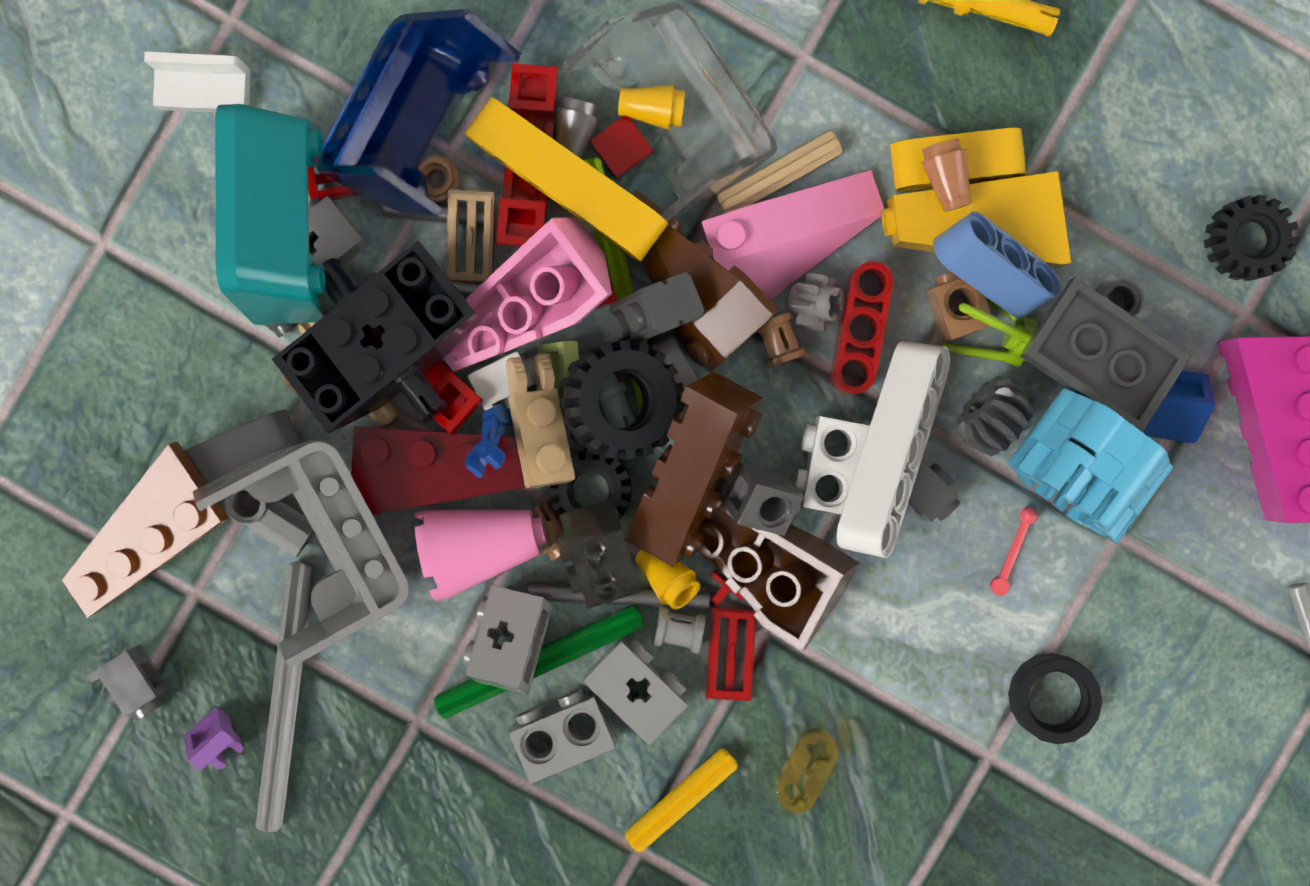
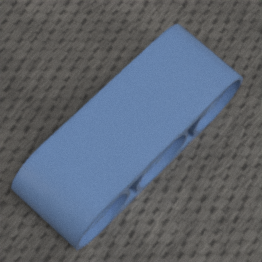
[933,212,1061,318]

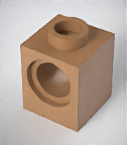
[926,272,992,343]

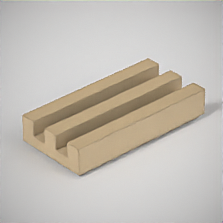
[446,188,496,283]

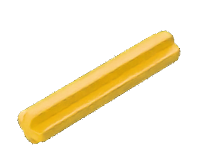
[625,748,738,852]

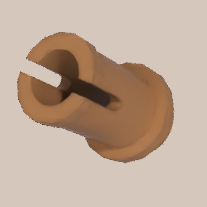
[531,500,575,562]

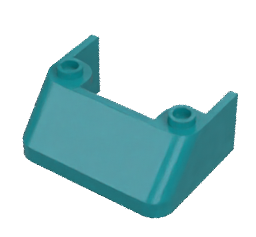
[215,104,328,325]

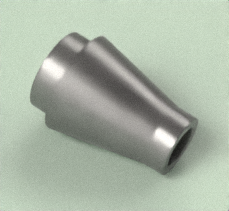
[555,96,600,158]

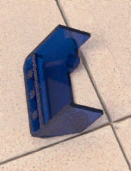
[316,9,522,217]

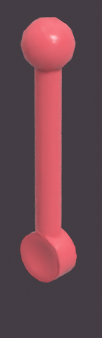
[990,506,1038,596]

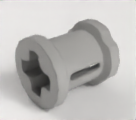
[653,606,706,654]

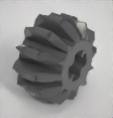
[957,376,1035,457]

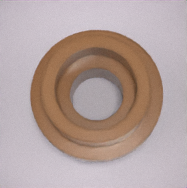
[413,155,460,202]

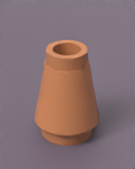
[921,139,972,212]

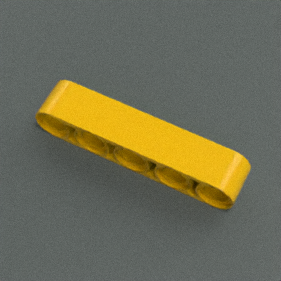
[464,97,669,262]

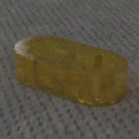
[775,728,839,814]

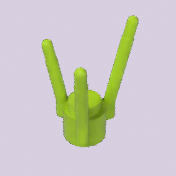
[941,297,1038,368]

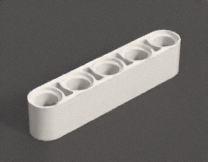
[837,341,950,558]

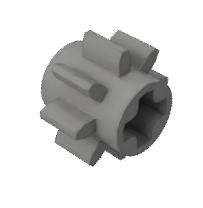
[788,272,845,331]

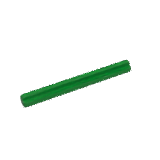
[434,605,645,719]

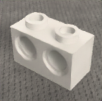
[794,416,870,514]

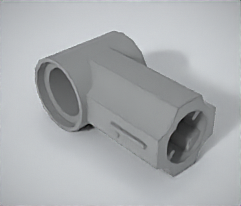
[224,488,315,557]

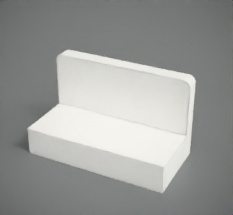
[144,52,251,113]

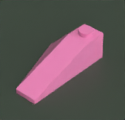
[700,170,884,300]
[444,217,612,372]

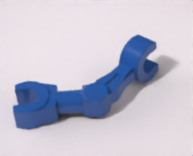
[465,404,514,478]

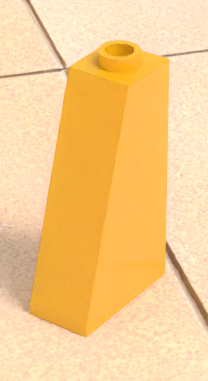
[881,171,1071,269]

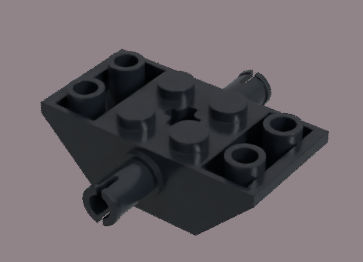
[272,241,477,433]

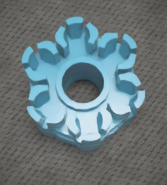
[1007,388,1173,544]

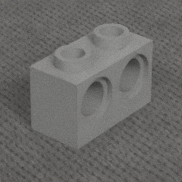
[509,688,616,784]

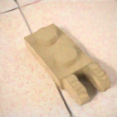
[506,353,575,489]

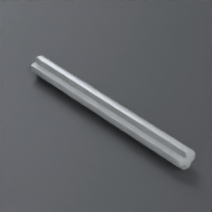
[255,561,315,832]

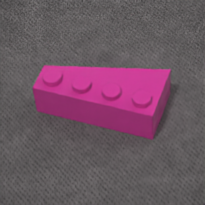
[1217,336,1310,523]

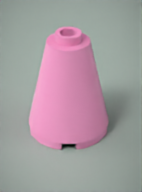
[415,509,548,602]

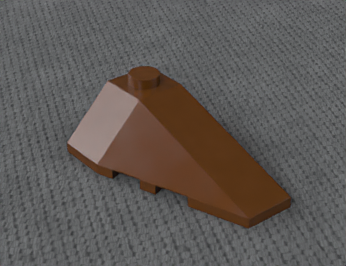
[632,190,779,373]
[697,491,860,651]

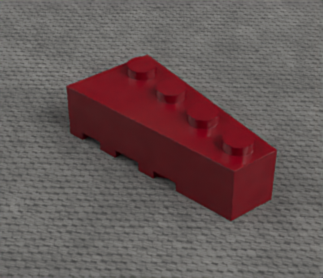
[351,426,526,515]

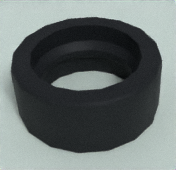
[1008,653,1103,744]

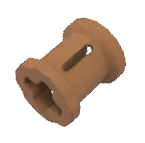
[755,312,807,369]

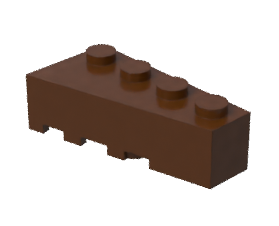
[626,371,763,567]

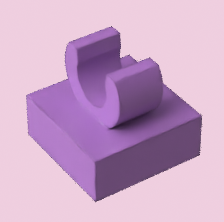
[183,706,243,771]

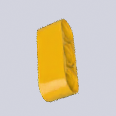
[890,128,1027,192]

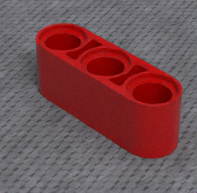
[830,261,893,395]

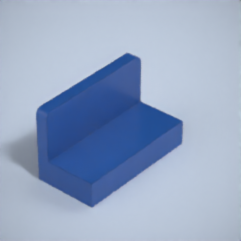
[1143,370,1215,443]

